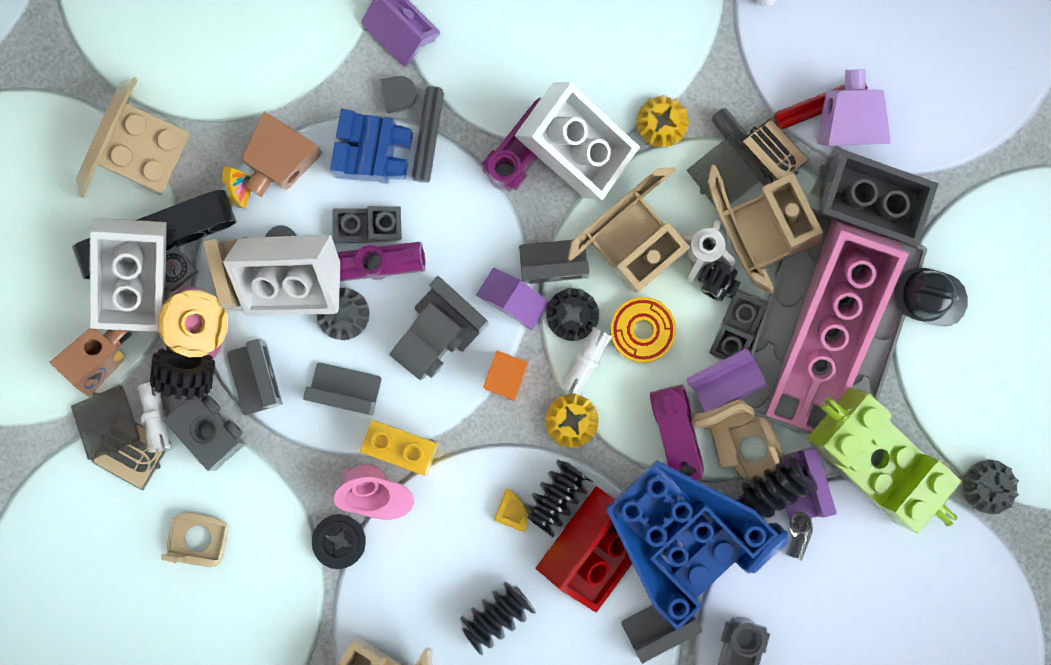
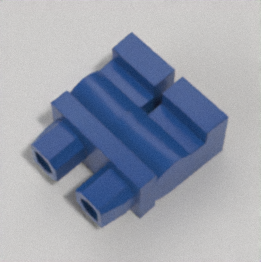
[330,108,413,184]

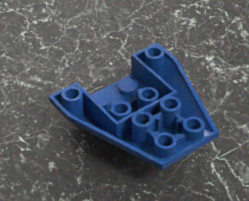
[606,460,778,630]

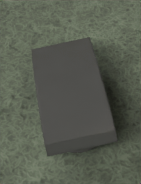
[332,206,402,243]
[709,289,768,359]

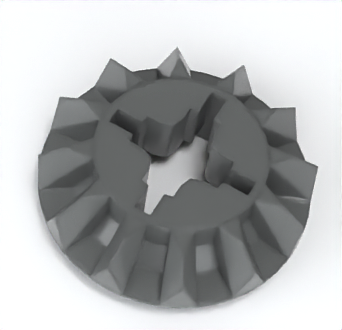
[317,287,370,340]
[963,460,1019,514]

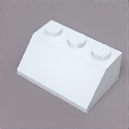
[223,235,340,316]

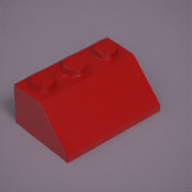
[535,486,633,613]

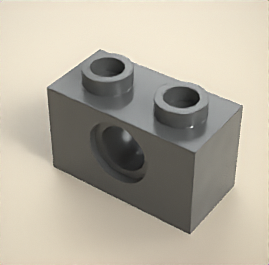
[163,394,246,471]

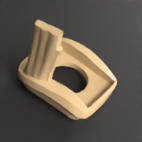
[690,400,754,468]
[729,416,784,481]
[161,512,228,567]

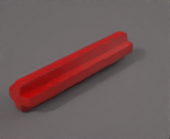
[774,82,868,129]

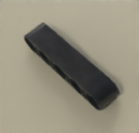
[72,190,237,280]

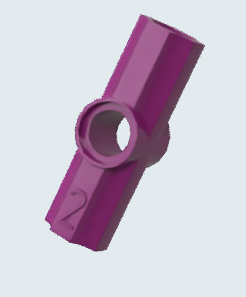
[337,242,426,282]

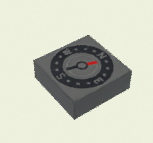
[165,245,199,292]

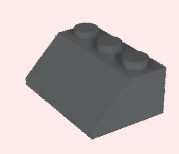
[820,149,939,248]

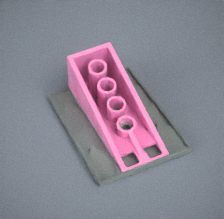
[740,207,928,434]

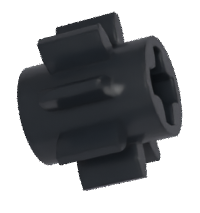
[697,261,741,302]

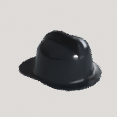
[895,268,968,326]

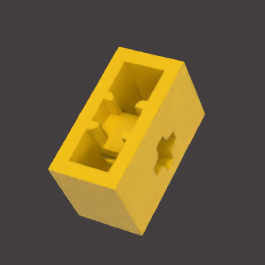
[360,420,439,476]

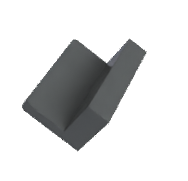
[519,239,589,284]
[415,276,489,352]
[227,338,283,415]
[303,362,382,416]
[621,605,703,664]

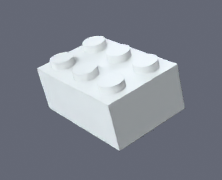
[514,82,640,201]
[90,218,167,332]

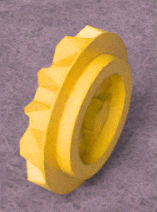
[636,94,689,148]
[545,394,599,448]

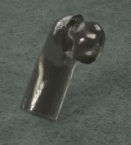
[786,512,813,561]

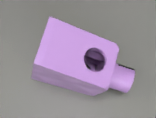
[817,69,890,146]

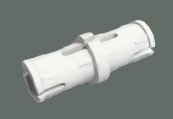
[562,327,612,396]
[137,382,171,453]

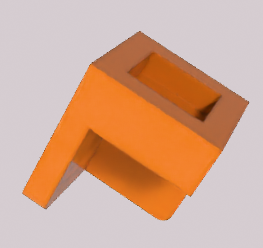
[483,350,529,402]

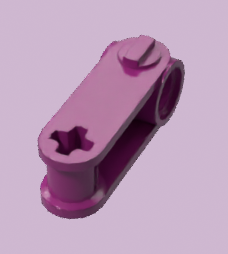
[481,97,541,192]
[650,384,704,481]

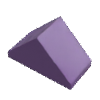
[476,267,549,330]

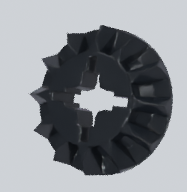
[546,288,599,341]
[311,514,366,569]

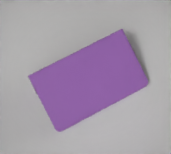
[361,0,440,66]
[686,349,769,412]
[775,448,837,523]

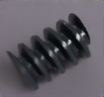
[740,454,818,519]
[523,460,594,537]
[460,581,536,656]

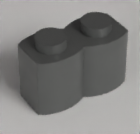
[389,302,465,380]

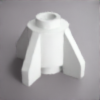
[678,219,736,282]

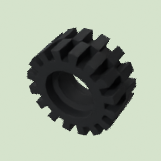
[150,347,215,400]

